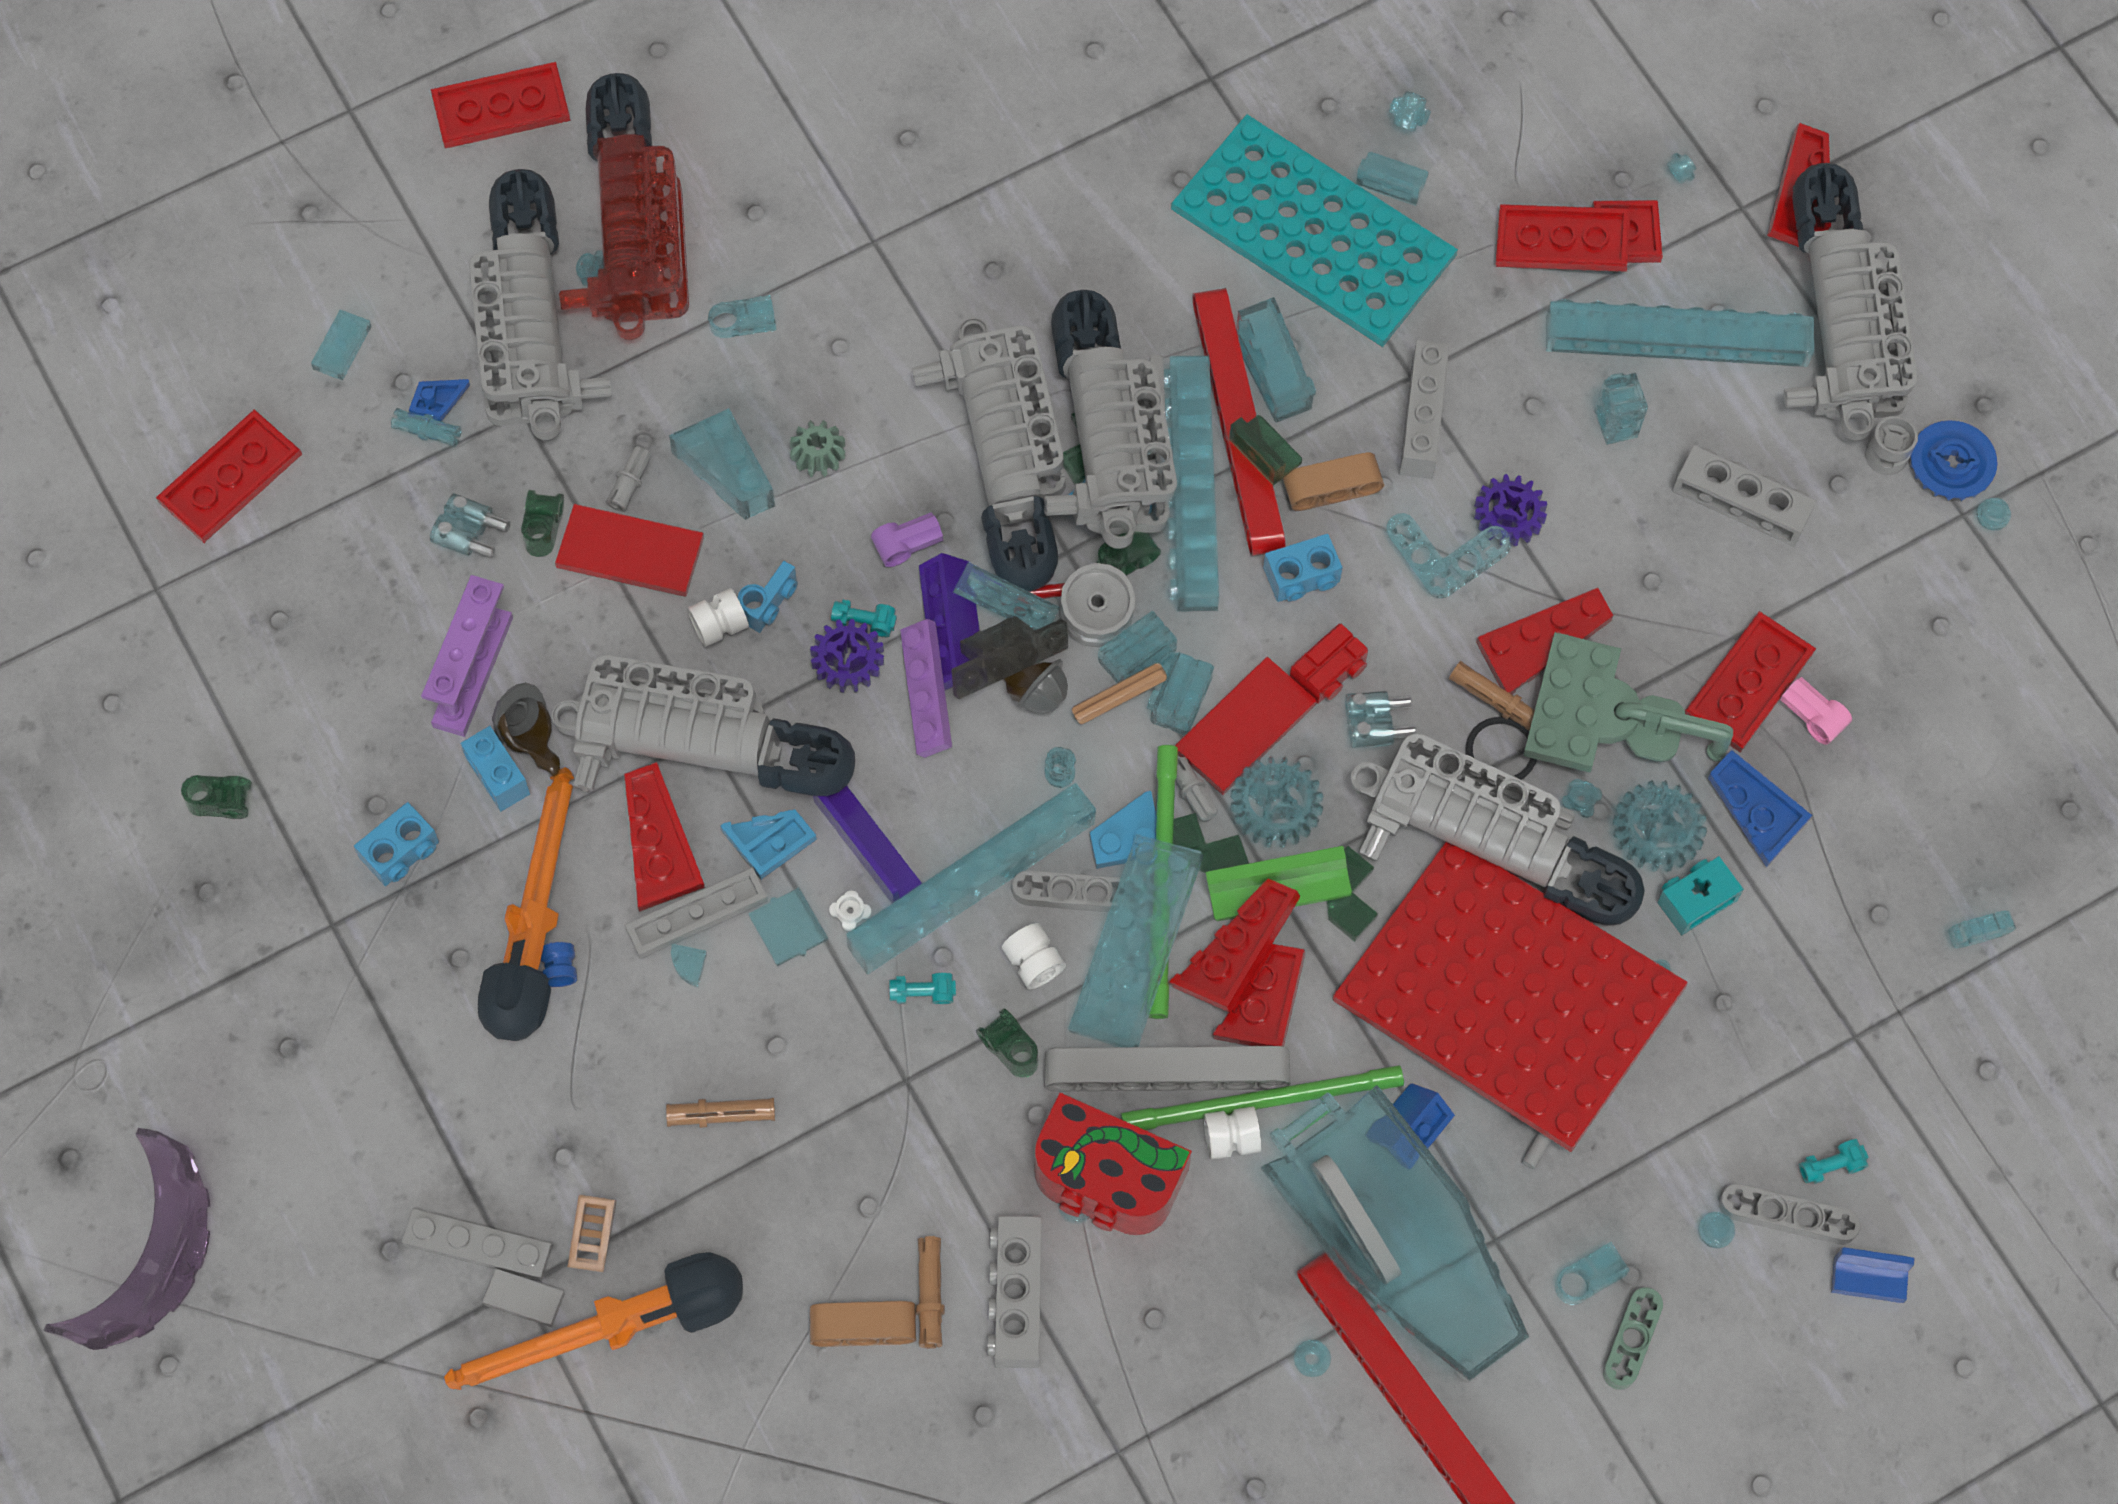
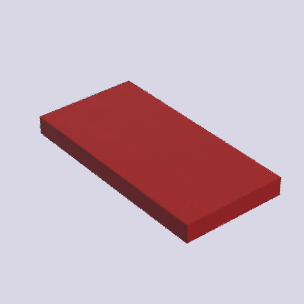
[430,62,571,149]
[1496,204,1630,272]
[156,409,302,543]
[555,504,704,597]
[1685,611,1816,753]
[1175,657,1317,795]

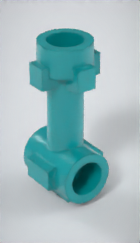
[831,599,897,637]
[889,973,956,1004]
[1799,1139,1869,1184]

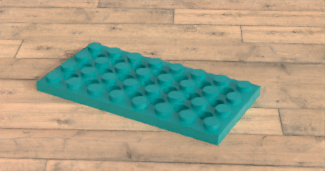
[1171,114,1458,347]

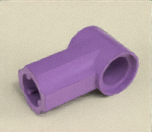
[871,512,943,567]

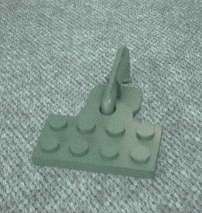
[1523,632,1733,773]

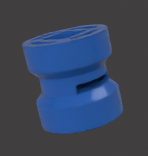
[541,942,577,987]

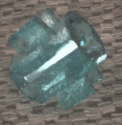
[1389,91,1431,131]

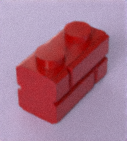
[1290,623,1368,704]

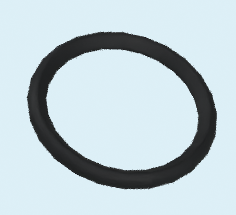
[1466,717,1537,780]

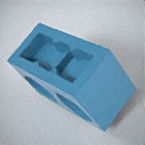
[1263,533,1343,602]
[460,726,530,812]
[354,802,439,887]

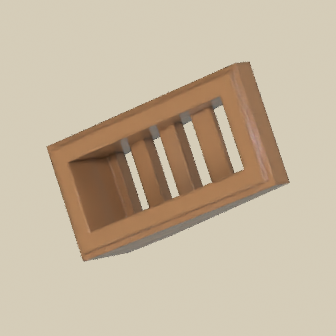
[567,1195,617,1272]

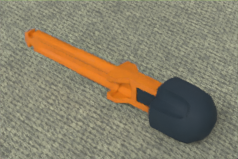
[478,767,574,1041]
[444,1252,743,1390]

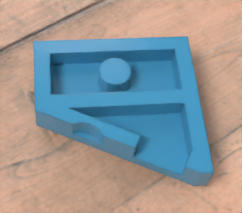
[1089,791,1157,869]
[720,809,817,880]

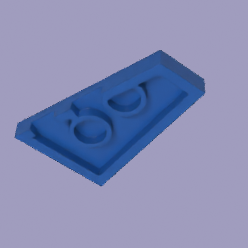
[1708,750,1812,867]

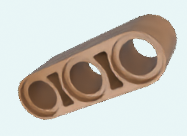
[1283,452,1385,511]
[810,1301,916,1347]

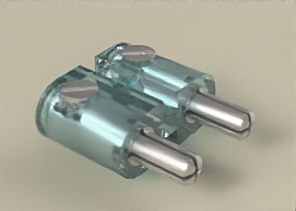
[430,493,510,557]
[1345,691,1416,748]

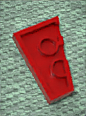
[1213,944,1305,1047]

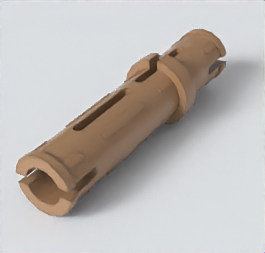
[1449,661,1535,731]
[666,1098,775,1128]
[916,1236,945,1349]

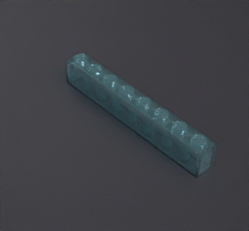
[1546,299,1814,367]
[1164,356,1219,612]
[846,783,1096,975]

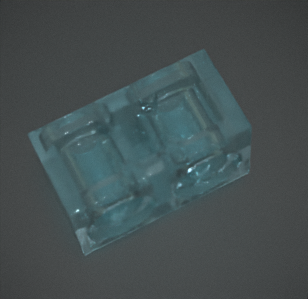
[1594,373,1648,445]

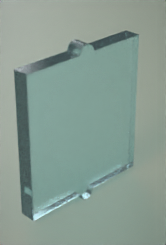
[748,888,828,967]

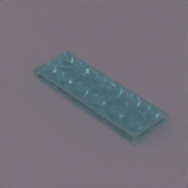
[1068,834,1204,1048]

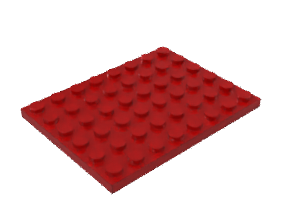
[1333,842,1688,1153]

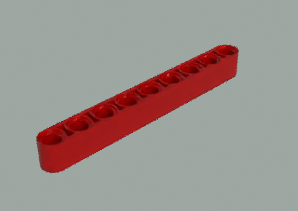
[1192,288,1286,556]
[1297,1251,1515,1504]

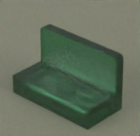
[1229,415,1302,486]

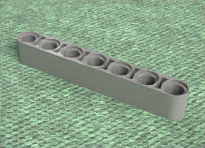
[1045,1046,1291,1092]

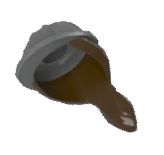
[985,656,1068,714]
[492,682,560,777]

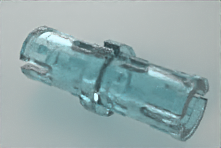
[391,408,461,447]

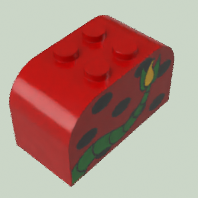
[1035,1093,1192,1235]

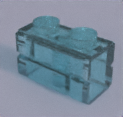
[1098,611,1177,683]
[1147,652,1214,736]

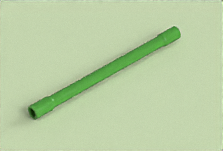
[1147,745,1178,1019]
[1121,1065,1404,1130]

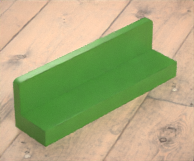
[1206,846,1352,921]

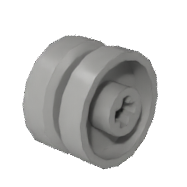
[1059,563,1136,648]

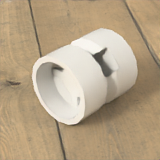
[687,588,749,647]
[1002,923,1066,990]
[1203,1106,1261,1160]

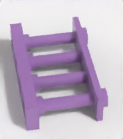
[421,575,513,737]

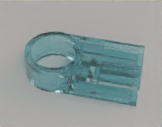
[708,295,776,338]
[1555,1242,1630,1305]

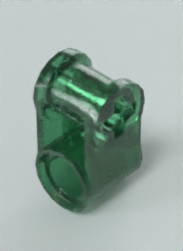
[521,490,564,557]
[1097,532,1161,576]
[181,775,252,819]
[976,1008,1039,1078]

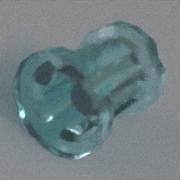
[1045,747,1076,788]

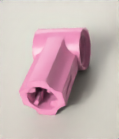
[1780,677,1852,745]

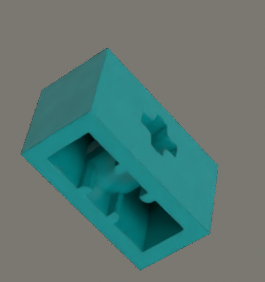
[1657,856,1744,936]

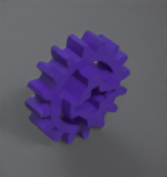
[1474,474,1548,546]
[810,619,884,693]

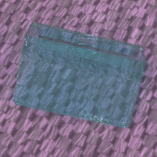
[1356,152,1429,206]

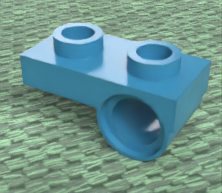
[738,561,798,633]

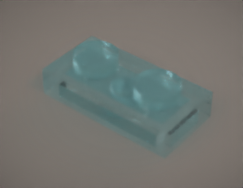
[311,310,372,381]

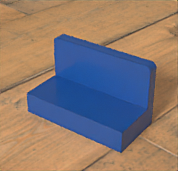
[1369,1083,1455,1168]
[1831,1247,1915,1303]

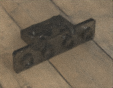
[951,616,1069,699]

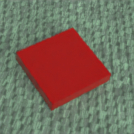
[1592,200,1663,263]

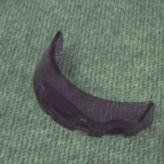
[43,1127,211,1350]

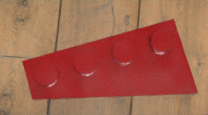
[1767,123,1831,247]

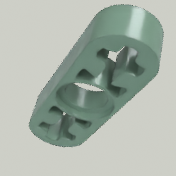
[1603,1287,1663,1390]

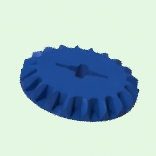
[1910,420,1998,501]

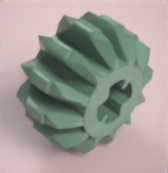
[790,420,846,478]

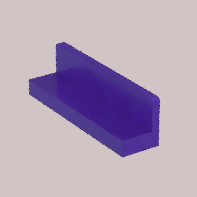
[919,553,987,690]
[813,786,923,907]

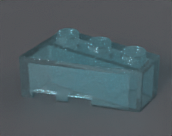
[1236,297,1316,423]
[669,408,775,520]

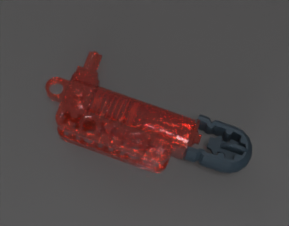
[559,73,689,340]

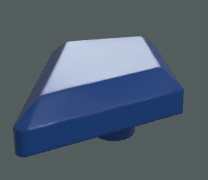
[409,379,470,421]

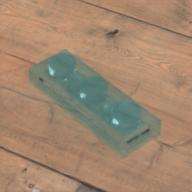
[953,562,1060,637]

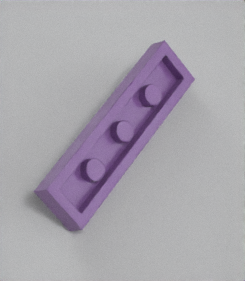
[900,618,952,758]

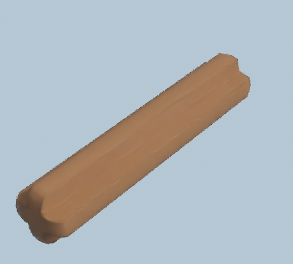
[1072,663,1167,724]

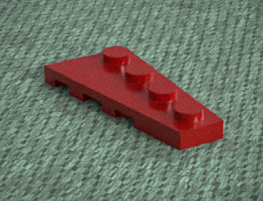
[1476,588,1614,695]
[624,762,705,912]
[1169,879,1300,1013]

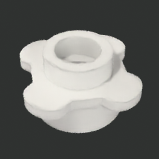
[829,890,871,931]

